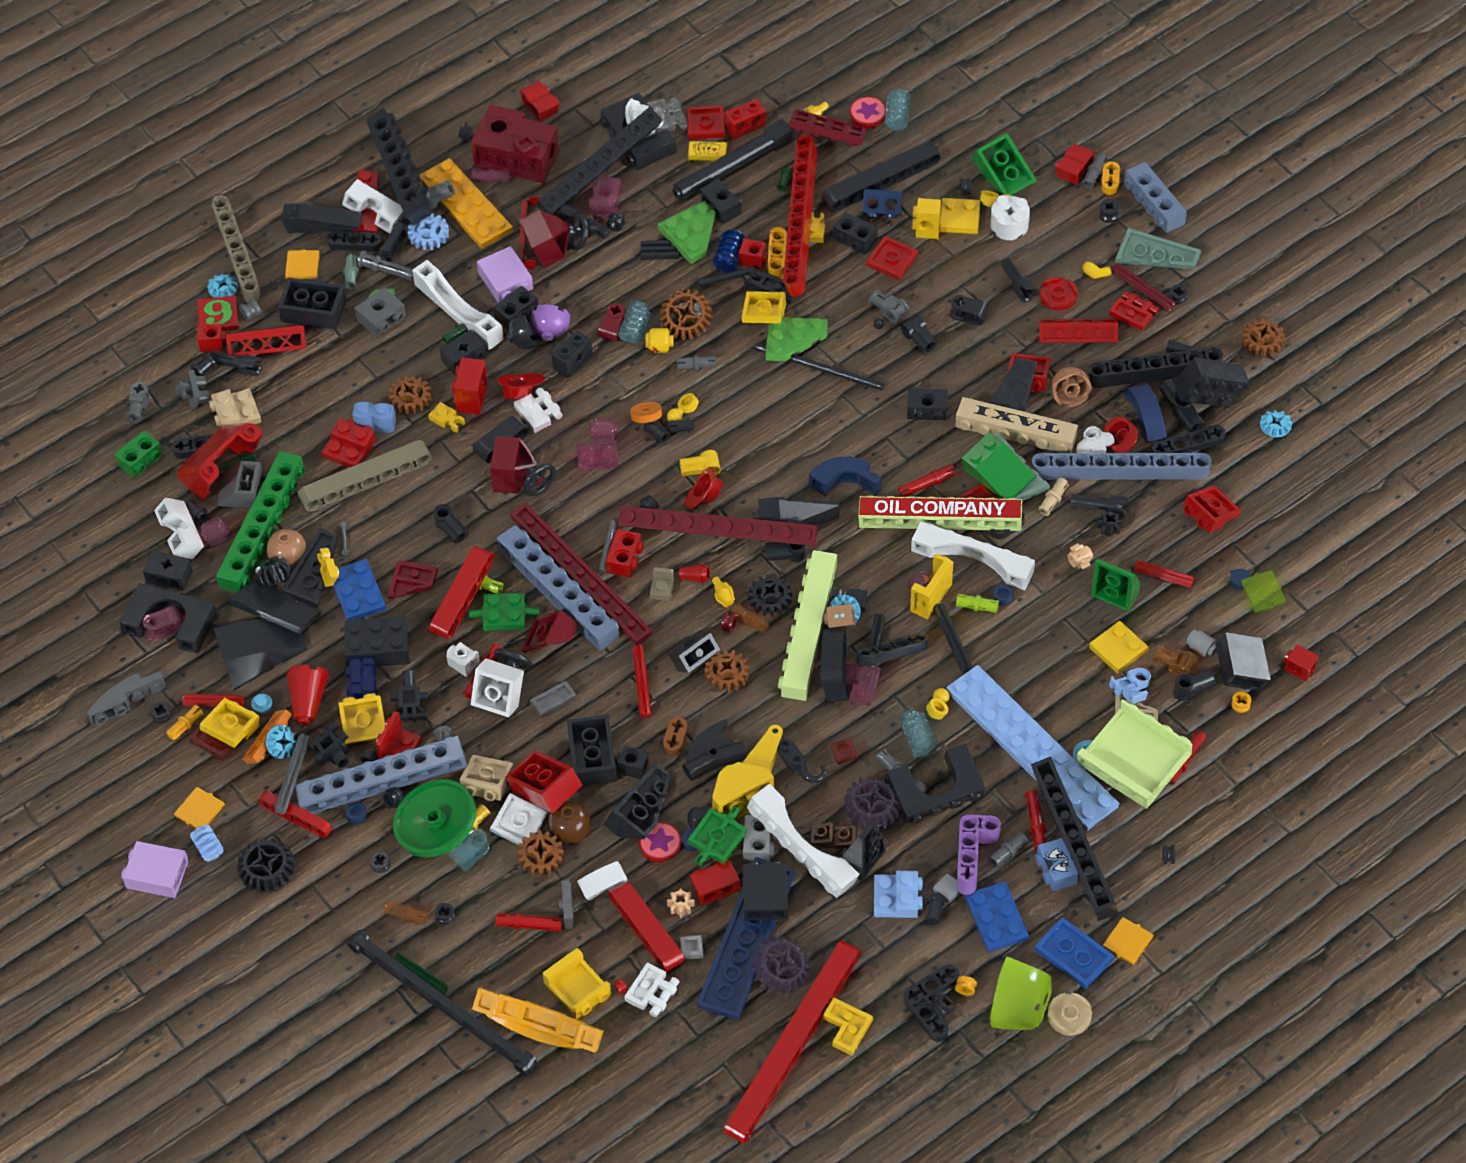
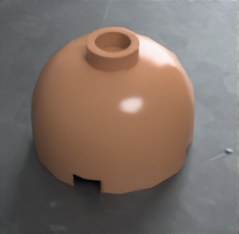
[1051,367,1092,407]
[267,529,307,570]

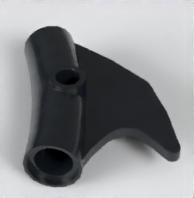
[682,719,746,781]

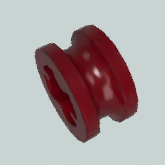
[721,612,737,633]

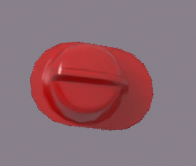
[497,373,545,400]
[1103,417,1138,453]
[684,467,723,510]

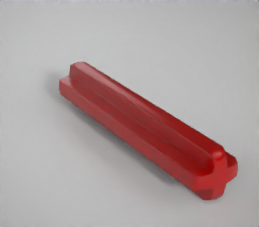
[1134,560,1194,588]
[183,694,245,707]

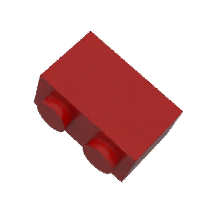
[690,859,740,906]

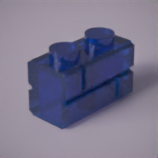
[345,656,377,700]

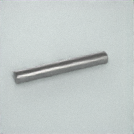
[598,520,617,574]

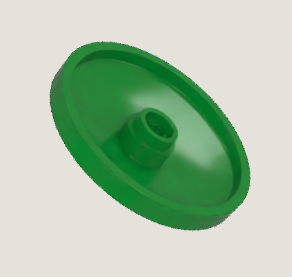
[393,779,476,857]

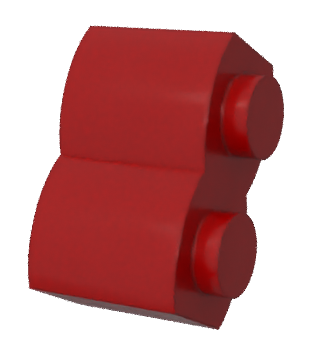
[520,81,560,122]
[1055,144,1095,185]

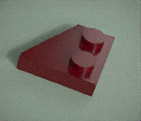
[388,560,438,599]

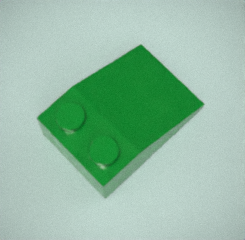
[971,133,1037,195]
[962,432,1035,499]
[1091,559,1140,612]

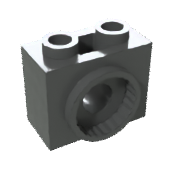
[354,287,406,337]

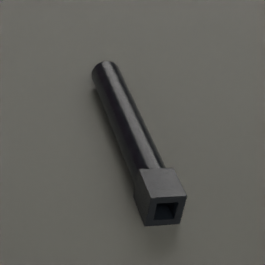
[672,118,793,200]

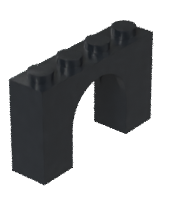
[599,93,676,170]
[119,583,217,654]
[885,743,986,824]

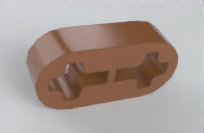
[663,717,688,756]

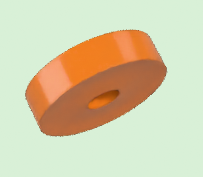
[630,402,662,423]

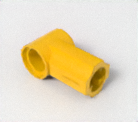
[679,450,721,477]

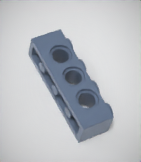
[1124,162,1187,233]

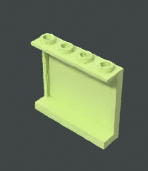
[1077,699,1192,809]

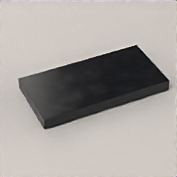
[229,580,322,634]

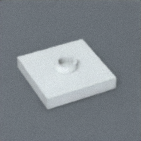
[490,793,548,844]

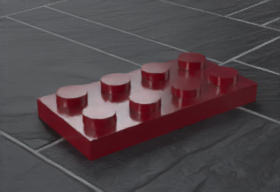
[789,109,867,146]

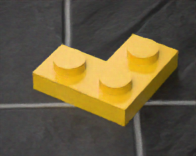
[823,998,873,1055]

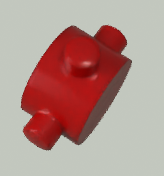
[614,979,628,995]

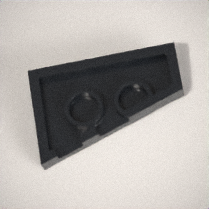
[989,357,1037,412]

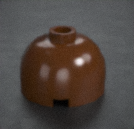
[548,801,591,845]

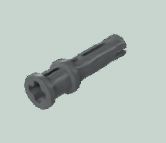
[357,250,414,281]

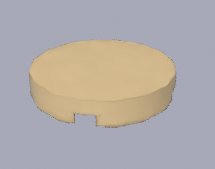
[1048,993,1092,1036]

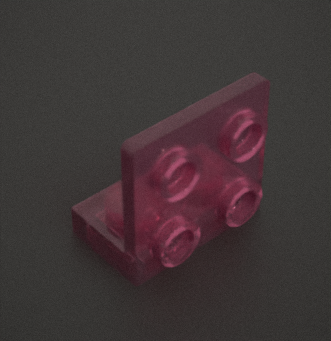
[577,440,619,471]

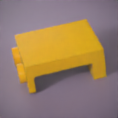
[910,554,953,620]
[543,948,611,1019]

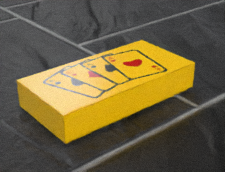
[688,141,727,161]

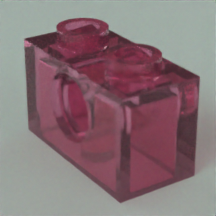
[589,176,622,219]

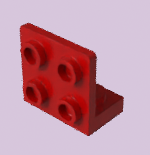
[375,711,422,769]

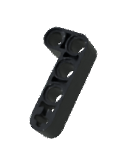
[821,626,849,703]

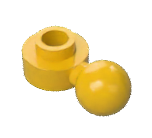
[980,191,1012,207]
[667,393,699,421]
[926,688,950,720]

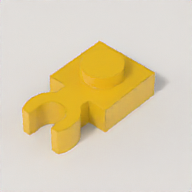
[809,212,825,243]
[428,402,465,433]
[317,548,339,587]

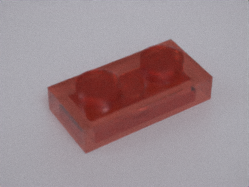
[189,725,234,761]

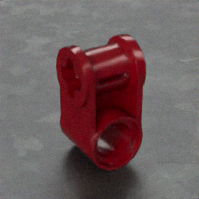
[598,303,626,342]

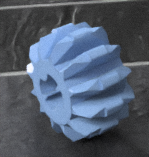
[191,824,223,862]

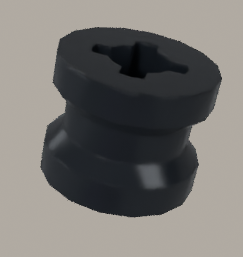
[1099,199,1119,223]

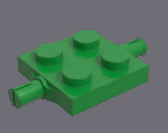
[469,593,539,631]
[687,805,747,866]

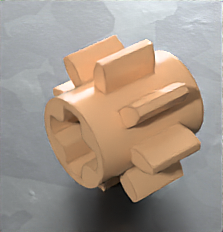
[1067,543,1093,570]
[667,889,694,918]

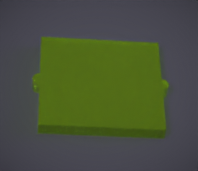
[1241,570,1286,613]

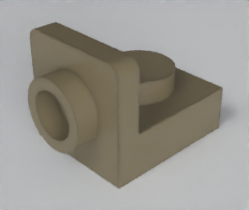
[650,567,674,601]

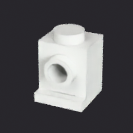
[447,642,480,677]

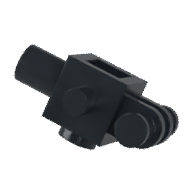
[390,670,428,722]
[309,720,350,768]

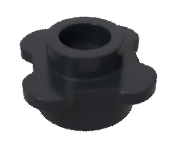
[458,121,472,144]

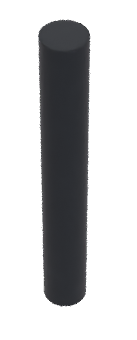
[698,266,754,287]

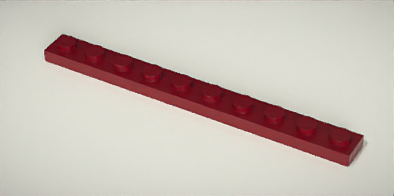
[510,503,653,645]
[618,506,818,546]

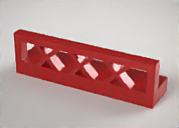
[1038,319,1118,343]
[226,324,307,356]

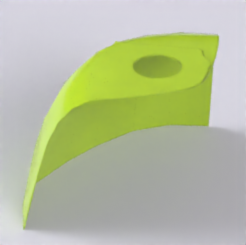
[991,956,1052,1030]

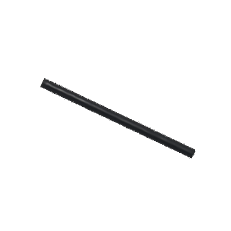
[755,343,884,390]

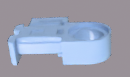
[1109,668,1151,704]

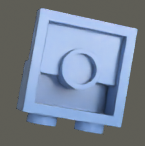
[874,871,922,918]

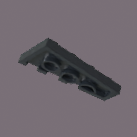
[281,528,338,608]

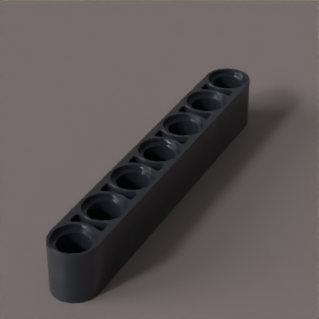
[821,142,941,212]
[1088,347,1223,388]

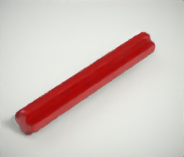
[633,645,651,718]

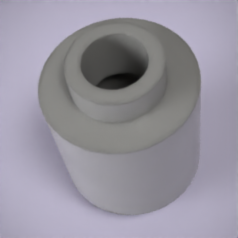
[1186,629,1217,658]

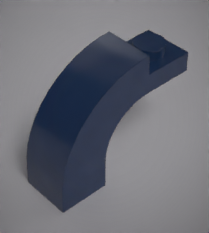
[1123,383,1167,442]
[809,457,881,496]

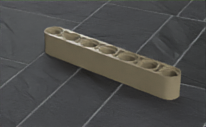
[212,195,261,303]
[298,440,432,512]

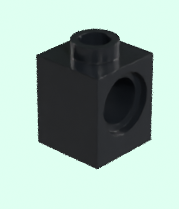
[615,745,649,779]

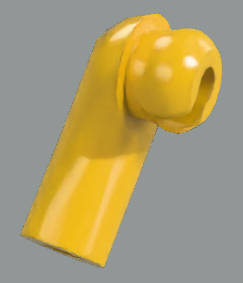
[1082,262,1111,279]

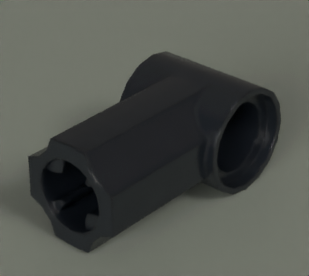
[901,315,937,353]
[434,504,468,543]
[765,542,806,563]
[1173,669,1216,701]

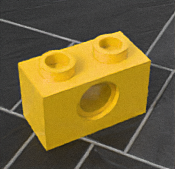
[912,198,941,239]

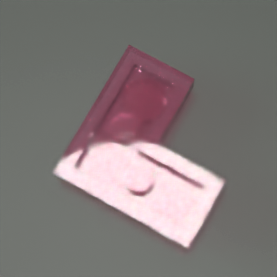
[845,664,881,706]

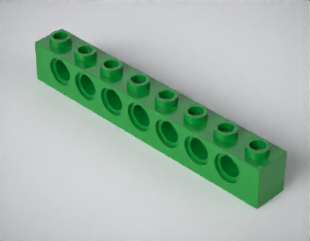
[216,451,305,593]

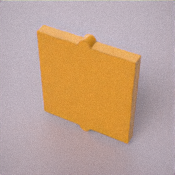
[285,249,320,280]
[174,787,225,828]
[1103,917,1154,965]

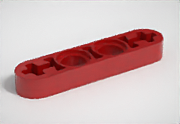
[258,791,333,838]

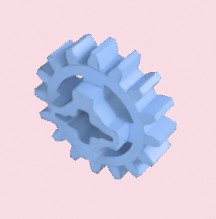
[408,213,449,250]

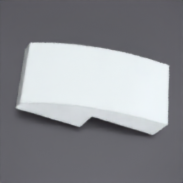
[577,861,628,901]

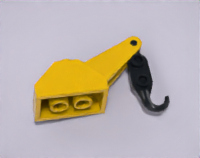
[712,725,826,820]

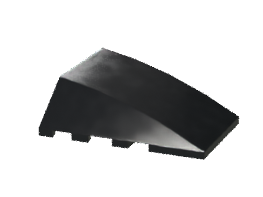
[211,619,308,691]

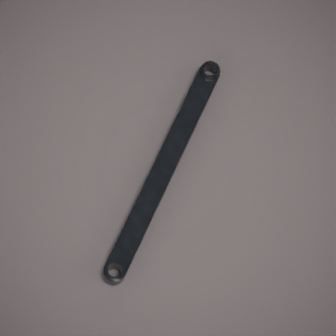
[346,930,538,1076]

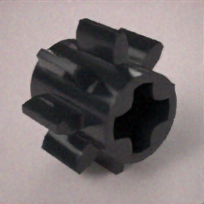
[1097,511,1123,537]

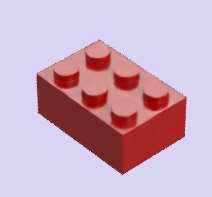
[505,750,582,813]

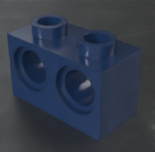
[863,189,903,218]

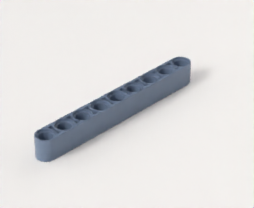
[1031,453,1211,480]

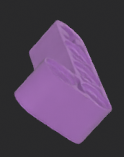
[957,815,1001,895]

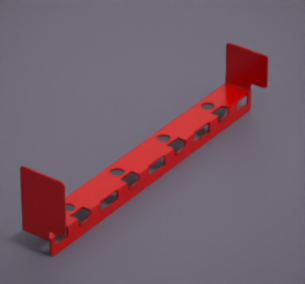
[519,197,541,268]

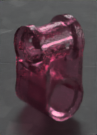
[143,606,184,641]

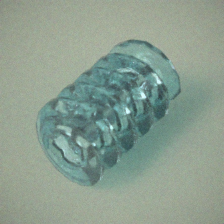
[885,89,911,131]
[618,301,651,344]
[899,710,937,757]

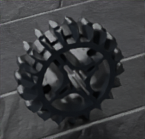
[237,837,296,894]

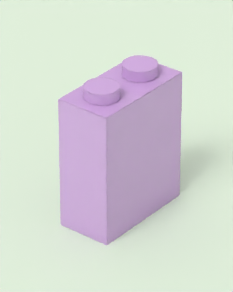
[477,246,533,303]
[121,841,189,898]

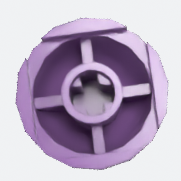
[531,304,570,341]

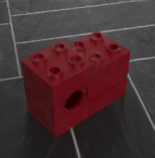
[471,104,560,184]

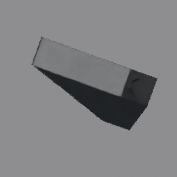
[281,201,363,234]
[758,497,839,542]
[603,763,672,840]
[839,821,886,882]

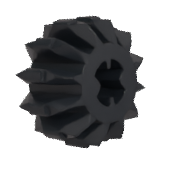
[255,556,291,587]

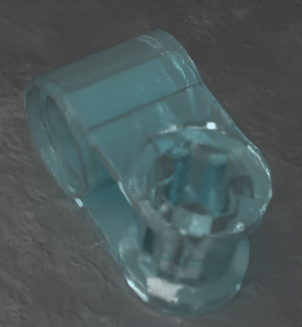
[448,829,489,871]

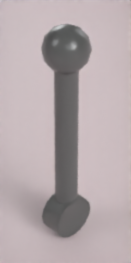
[339,521,350,558]

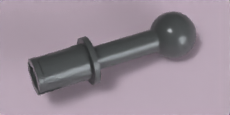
[875,749,927,794]

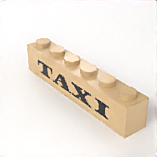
[955,397,1078,453]

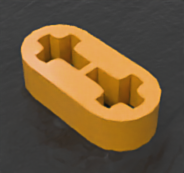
[1101,162,1120,195]

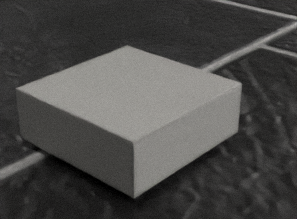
[933,874,960,904]
[680,935,703,959]

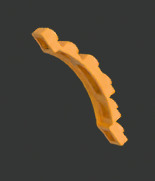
[472,988,604,1052]

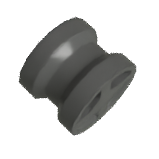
[239,299,262,322]

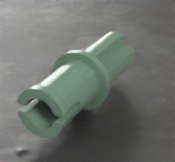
[343,254,359,290]

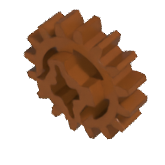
[1241,318,1285,357]
[389,375,432,415]
[705,649,750,693]
[517,830,564,877]

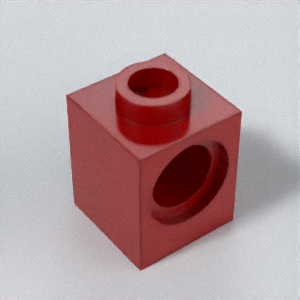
[739,239,769,269]
[197,323,227,352]
[1284,645,1319,682]

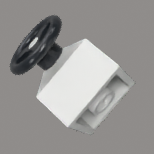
[471,648,533,717]

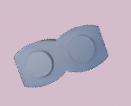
[352,402,396,433]

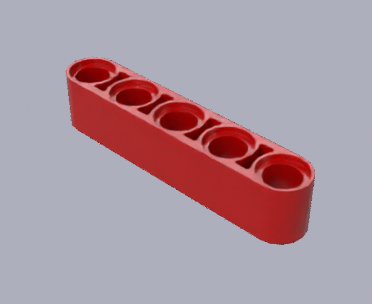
[429,546,495,640]
[608,881,685,972]

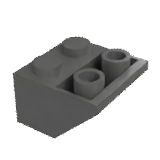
[217,461,263,508]

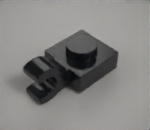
[832,588,868,612]

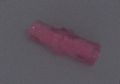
[471,168,510,183]

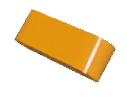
[768,227,787,279]

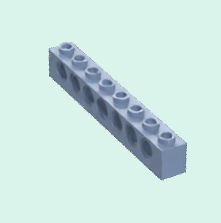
[496,525,619,651]
[295,736,468,814]

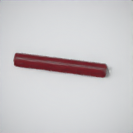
[1112,263,1176,312]

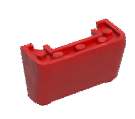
[177,423,264,501]

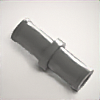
[1082,153,1108,189]
[676,355,716,370]
[988,832,1028,868]

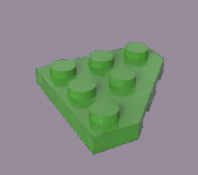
[658,201,716,264]
[766,317,828,361]

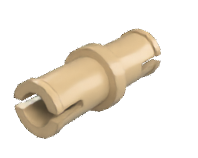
[1038,478,1069,516]

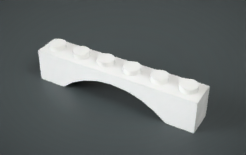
[412,260,504,350]
[911,521,1035,590]
[747,784,859,898]

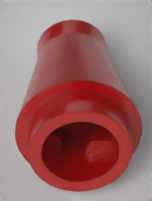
[679,563,710,584]

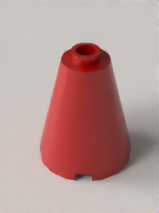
[287,665,329,725]

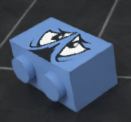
[1035,838,1078,892]

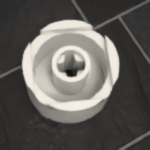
[990,195,1030,240]

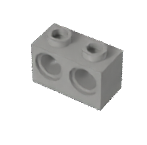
[743,815,775,863]

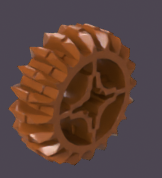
[660,288,712,341]

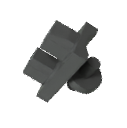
[175,370,209,410]

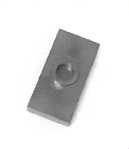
[530,681,577,719]
[559,880,574,929]

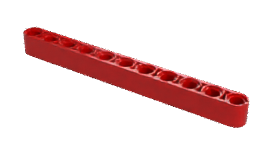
[783,134,818,297]
[723,940,862,1144]

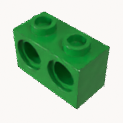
[114,430,163,479]

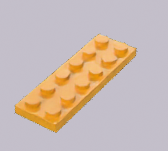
[419,158,513,249]

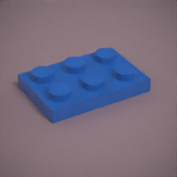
[333,559,387,621]
[965,882,1029,953]
[1034,917,1114,989]

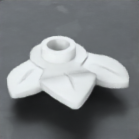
[1077,426,1115,453]

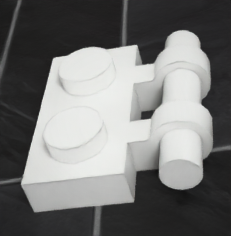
[514,388,563,433]
[624,963,679,1017]

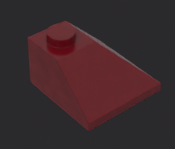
[521,610,578,653]

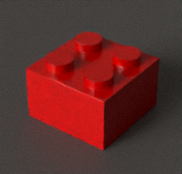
[451,358,488,415]

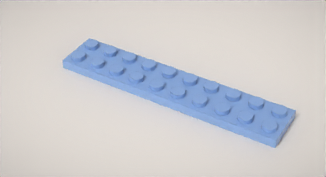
[946,665,1119,831]

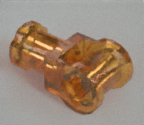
[1153,644,1199,676]

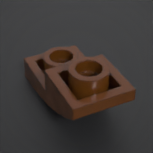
[811,823,858,849]

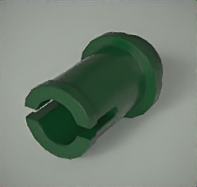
[776,167,794,192]
[442,323,467,344]

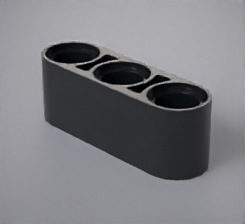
[473,415,529,463]

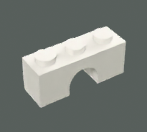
[342,180,404,233]
[154,497,204,559]

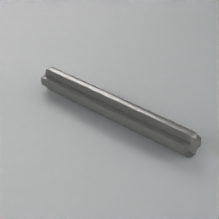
[274,733,310,814]

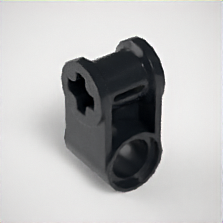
[950,295,989,326]

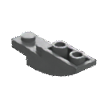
[87,671,167,727]

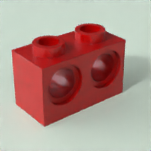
[724,99,766,139]
[606,529,644,578]

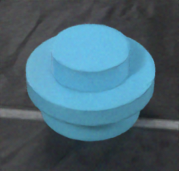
[251,694,273,714]

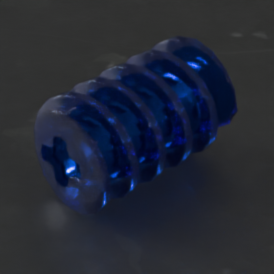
[713,229,745,272]

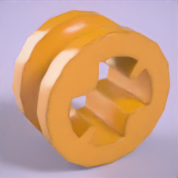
[1231,691,1251,713]
[955,976,977,996]

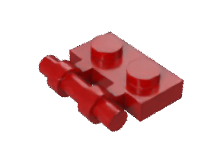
[1109,292,1159,332]

